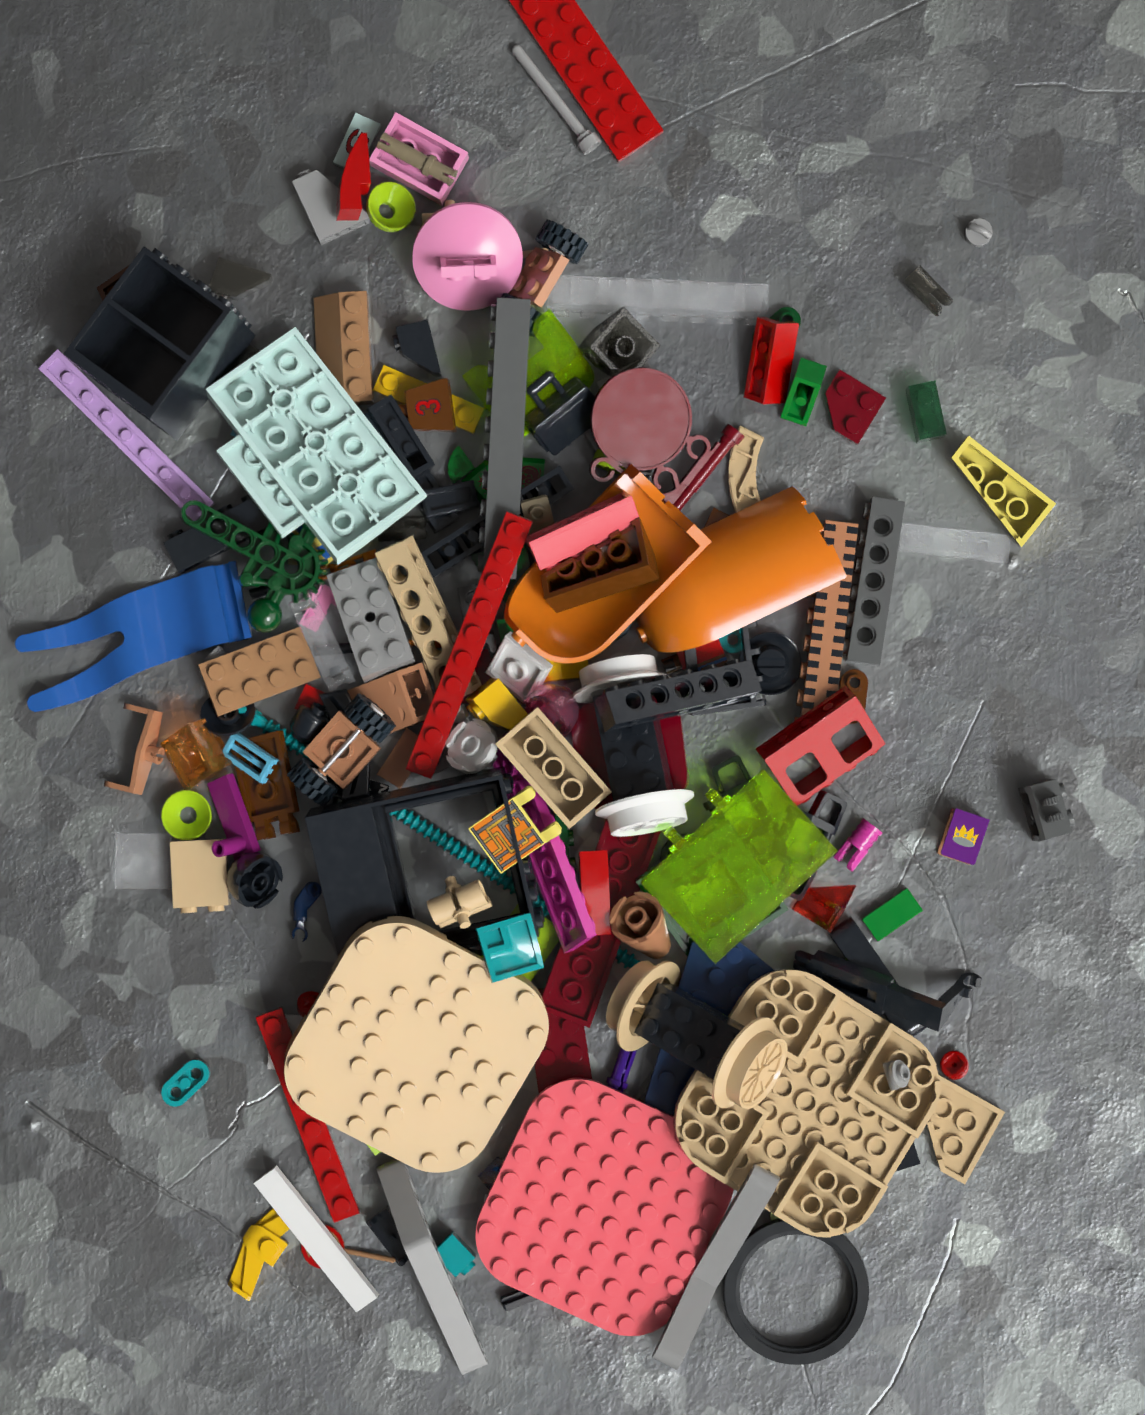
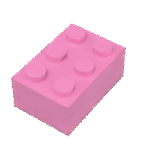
[369,112,469,206]

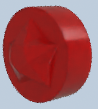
[297,991,319,1017]
[940,1051,969,1080]

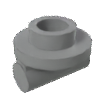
[882,1060,910,1091]

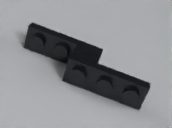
[367,394,459,534]

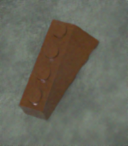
[540,517,660,613]

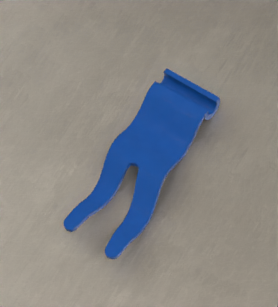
[15,561,252,712]

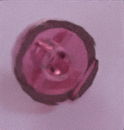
[523,684,579,737]

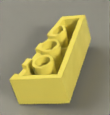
[950,436,1056,547]

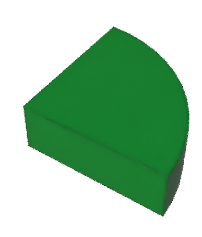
[448,446,475,484]

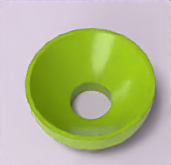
[366,182,416,232]
[161,790,212,840]

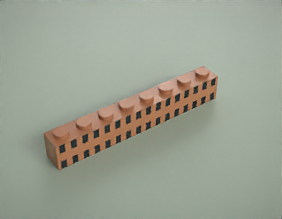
[794,520,859,741]

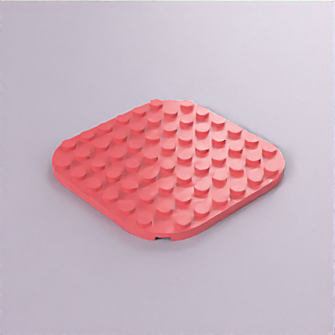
[475,1078,734,1336]

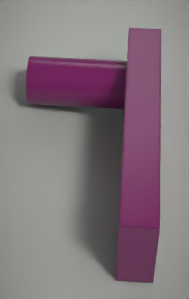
[207,773,261,860]

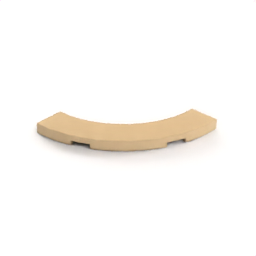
[728,426,764,513]

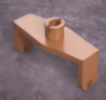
[104,703,165,795]

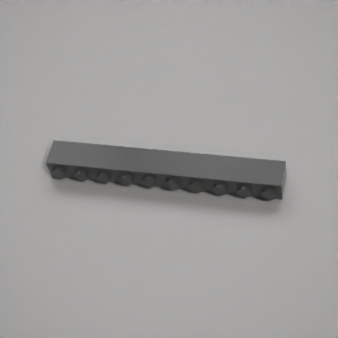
[478,298,531,579]

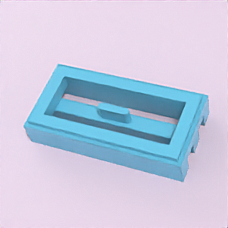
[220,733,278,784]

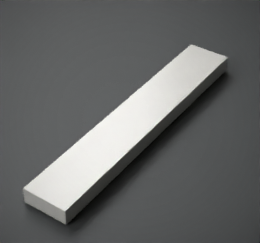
[253,1165,379,1312]

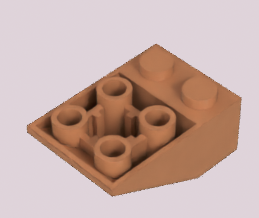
[347,663,434,734]

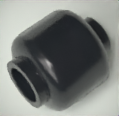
[290,702,330,745]

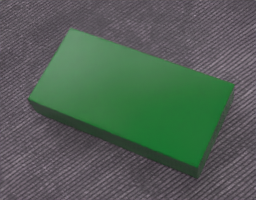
[862,888,923,942]

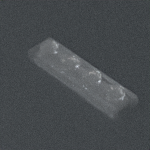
[898,523,1011,564]

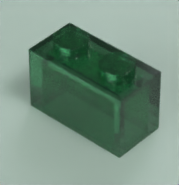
[905,380,947,444]

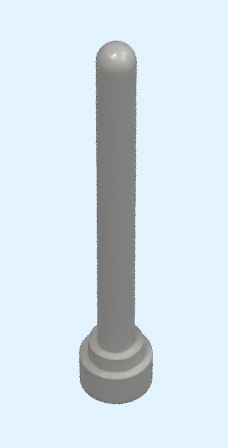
[511,44,602,155]

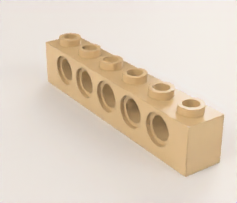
[375,535,482,696]

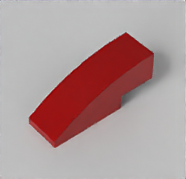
[336,133,371,221]
[579,850,611,935]

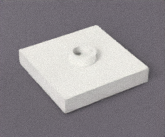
[485,631,553,706]

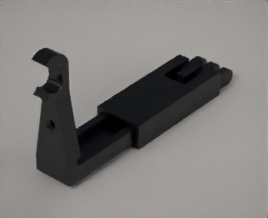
[793,950,982,1032]

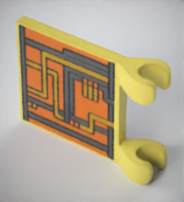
[468,785,562,873]

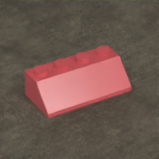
[526,491,639,572]

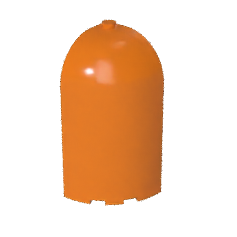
[504,464,711,663]
[636,486,847,652]

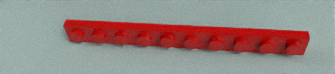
[406,511,533,779]

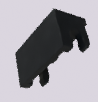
[366,1205,409,1267]

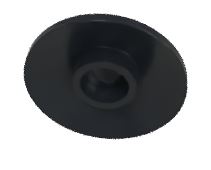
[200,697,256,736]

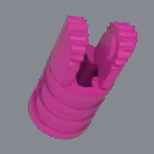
[834,818,882,872]

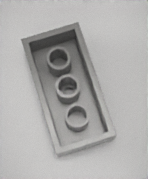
[326,557,417,683]

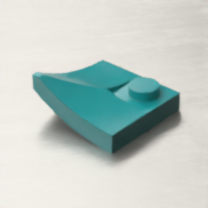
[475,913,544,983]

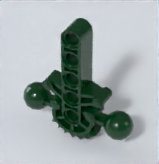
[180,500,328,633]

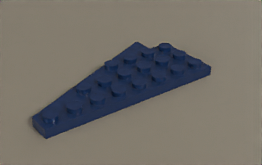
[644,935,775,1116]

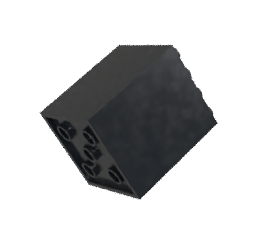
[63,246,256,441]

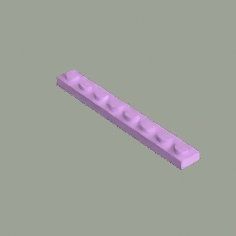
[38,349,215,521]

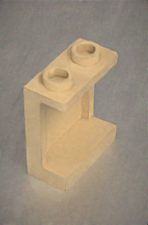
[170,839,231,913]

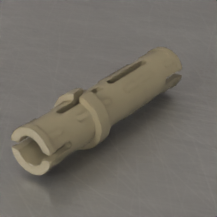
[377,132,458,187]

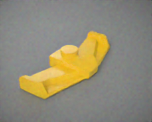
[228,1207,312,1301]

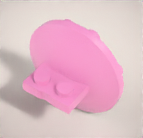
[412,202,523,311]

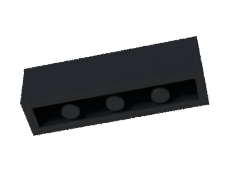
[163,495,269,574]

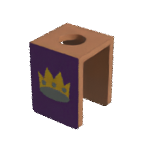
[937,808,990,865]

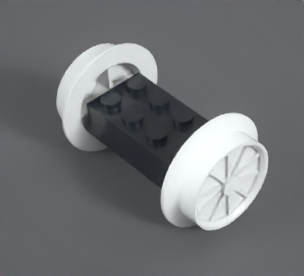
[572,654,694,837]

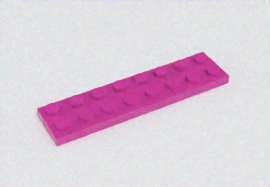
[493,731,597,953]

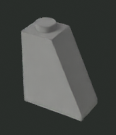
[292,169,371,245]

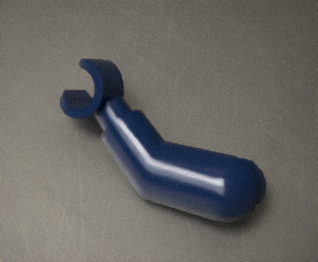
[291,882,322,942]

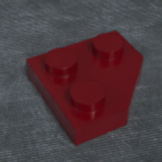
[825,370,886,445]

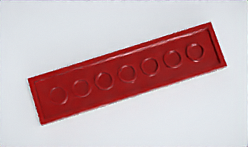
[508,0,664,163]

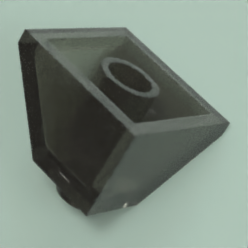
[577,307,661,377]

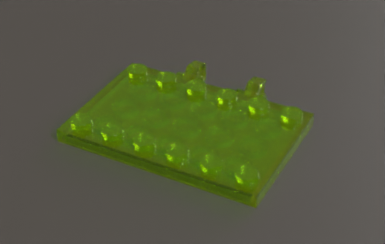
[640,769,837,964]

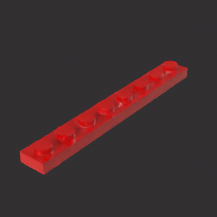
[256,1007,360,1223]

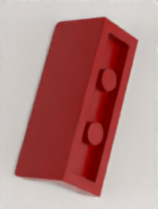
[744,317,799,404]

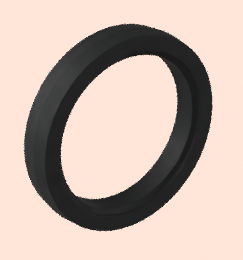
[723,1219,869,1365]

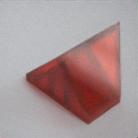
[792,885,856,933]

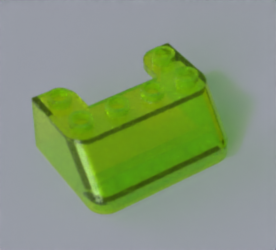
[462,309,594,438]

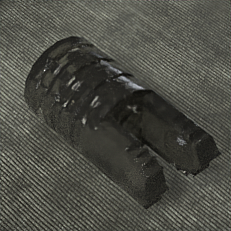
[903,265,953,316]
[378,515,428,542]

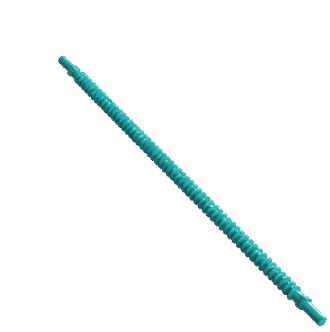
[234,706,641,969]

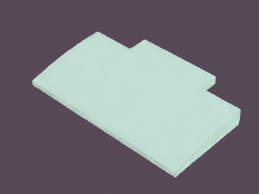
[206,327,427,565]

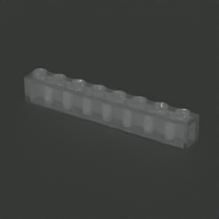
[547,275,769,325]

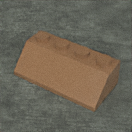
[314,291,374,405]

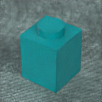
[437,1231,476,1277]

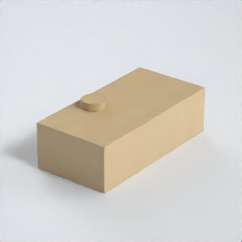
[495,707,611,829]

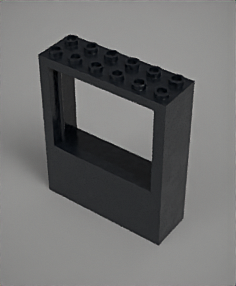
[305,766,545,956]

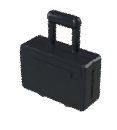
[525,371,595,456]

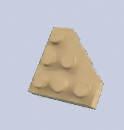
[927,1075,1005,1184]

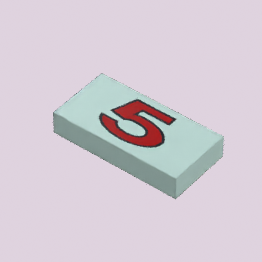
[333,113,381,168]

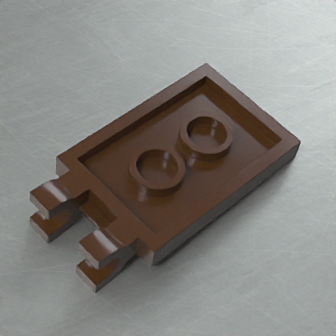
[232,731,300,841]

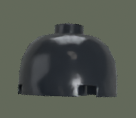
[226,852,283,909]

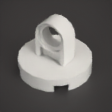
[446,718,498,774]

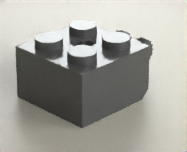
[1018,779,1075,841]

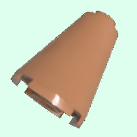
[609,892,671,959]

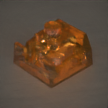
[160,718,233,790]

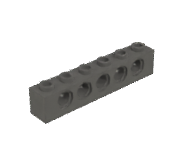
[843,497,905,666]

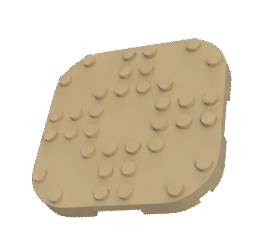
[284,916,549,1173]
[674,969,941,1237]

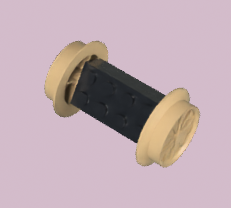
[606,961,787,1109]

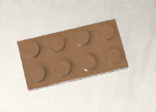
[197,626,321,717]

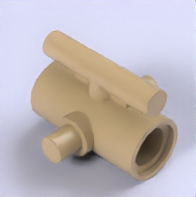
[427,876,492,928]

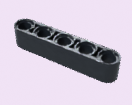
[828,916,927,1037]

